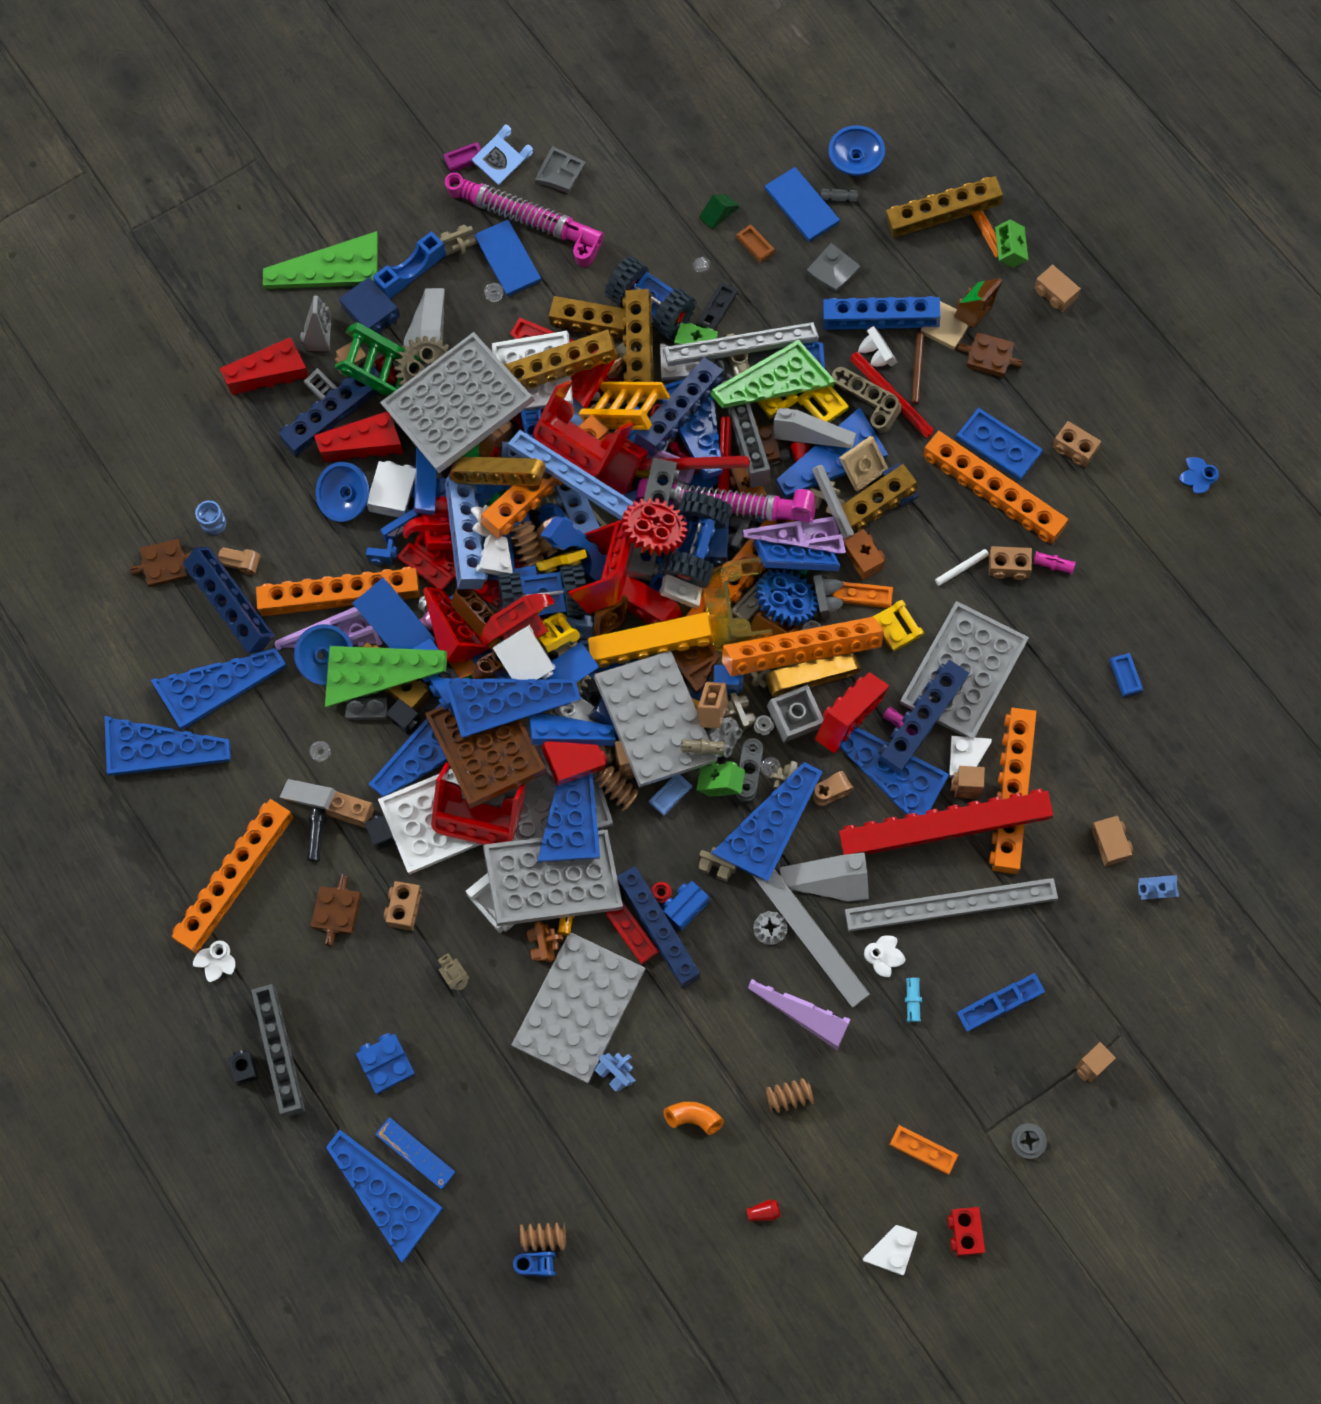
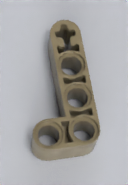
[832,367,902,433]

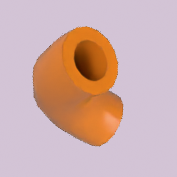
[664,1102,724,1135]

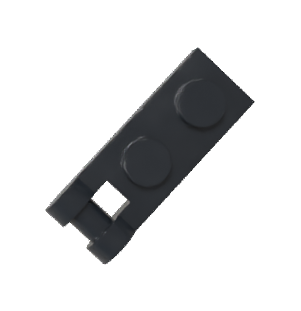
[696,282,738,331]

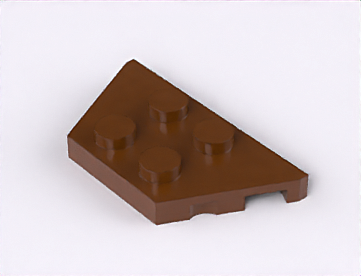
[671,643,720,694]

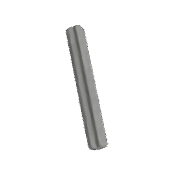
[812,465,854,539]

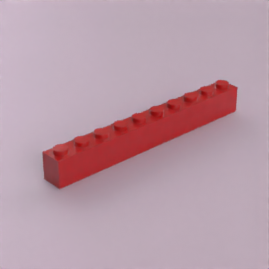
[839,789,1053,855]

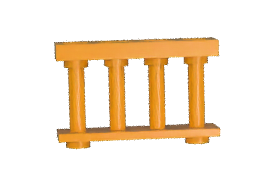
[578,382,670,430]

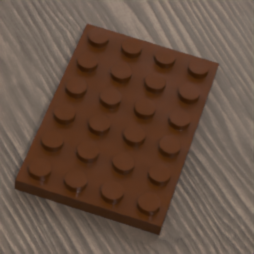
[425,706,547,808]

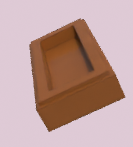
[736,224,775,263]

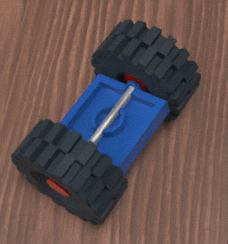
[605,256,697,340]
[660,491,732,588]
[498,564,588,617]

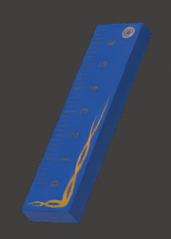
[375,1117,456,1190]

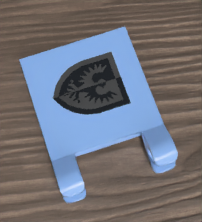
[472,125,533,186]

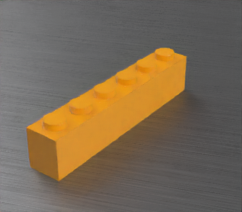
[588,612,714,668]

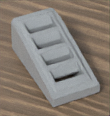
[304,368,345,409]

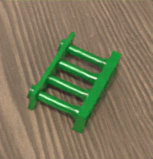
[334,322,421,397]

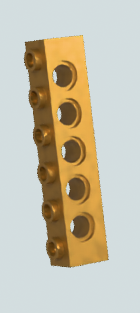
[886,176,1003,239]
[623,289,654,408]
[504,329,618,389]

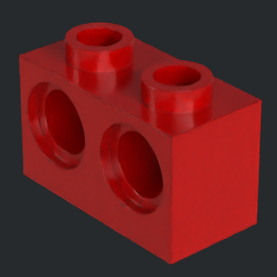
[947,1207,985,1257]

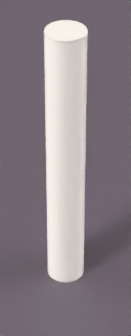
[935,549,989,586]

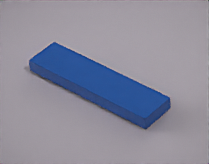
[414,447,436,515]

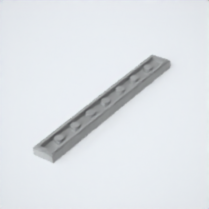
[663,322,819,367]
[752,869,870,1008]

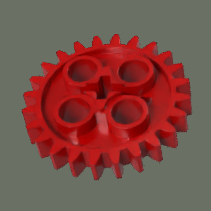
[621,498,688,556]

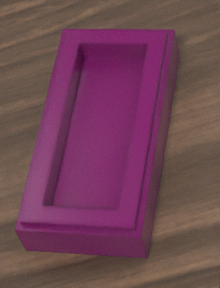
[443,142,481,173]

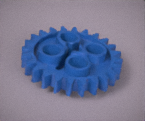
[754,569,819,627]

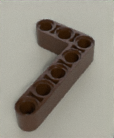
[451,587,507,679]

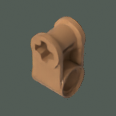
[813,771,854,806]

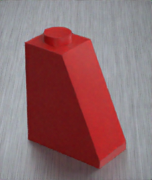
[541,741,607,786]

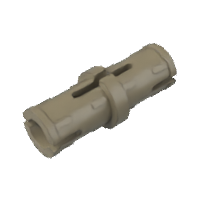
[680,739,724,755]

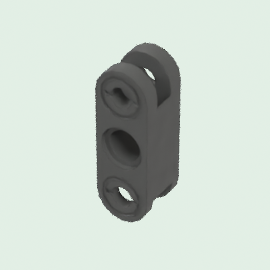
[736,738,763,803]

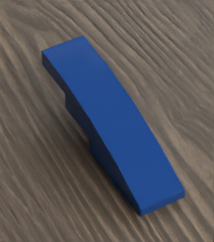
[957,973,1046,1032]

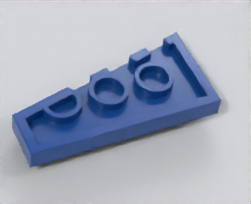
[528,713,616,746]

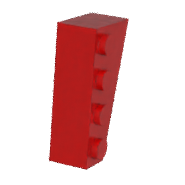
[220,337,309,395]
[314,412,404,462]
[622,574,683,625]
[815,672,889,753]

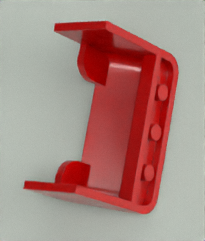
[534,381,634,477]
[568,520,634,614]
[431,763,526,845]

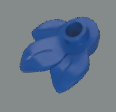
[1179,457,1219,493]

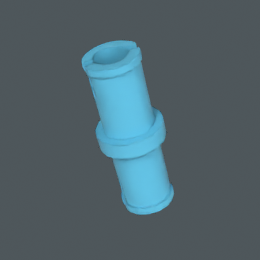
[905,978,922,1022]

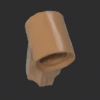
[218,547,261,575]

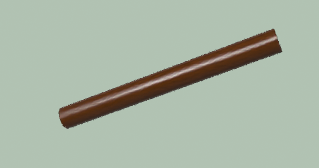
[912,332,924,405]

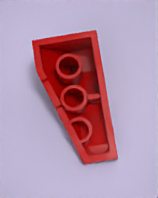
[423,587,490,663]

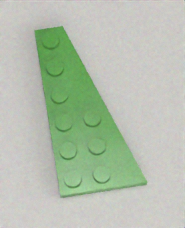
[263,231,378,289]
[710,340,836,408]
[325,646,447,707]

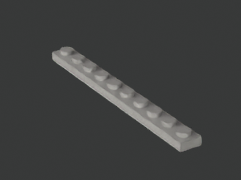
[845,878,1058,932]

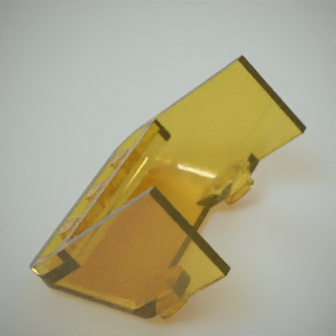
[702,557,772,651]

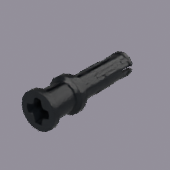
[306,807,327,862]

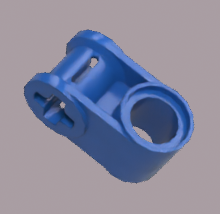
[521,408,541,439]
[513,1252,556,1277]

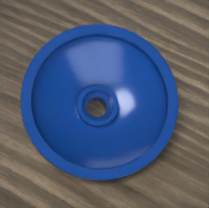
[829,125,885,176]
[316,462,369,522]
[294,624,353,685]

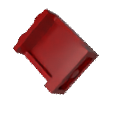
[594,432,649,496]

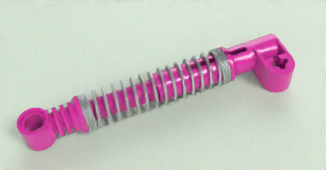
[445,173,604,267]
[635,479,816,523]

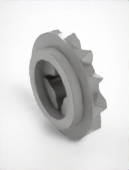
[753,911,787,945]

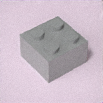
[767,685,824,743]

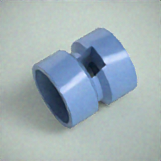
[195,500,227,535]

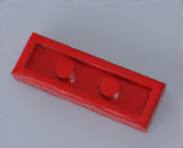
[397,542,455,591]
[605,902,659,965]

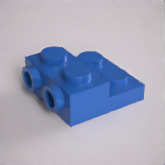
[356,1033,415,1095]

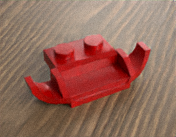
[403,513,468,550]
[481,594,555,647]

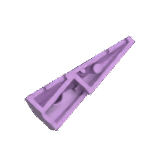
[741,517,846,554]
[274,607,383,650]
[748,979,851,1050]

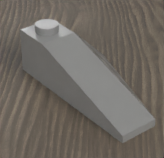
[404,288,445,358]
[301,296,332,351]
[774,408,856,448]
[780,853,869,902]

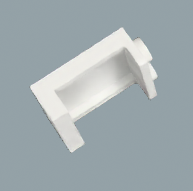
[367,461,416,518]
[493,625,556,680]
[466,873,514,933]

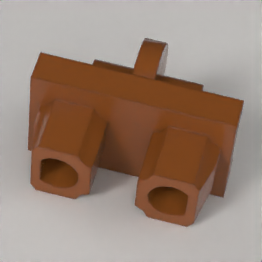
[527,922,563,963]

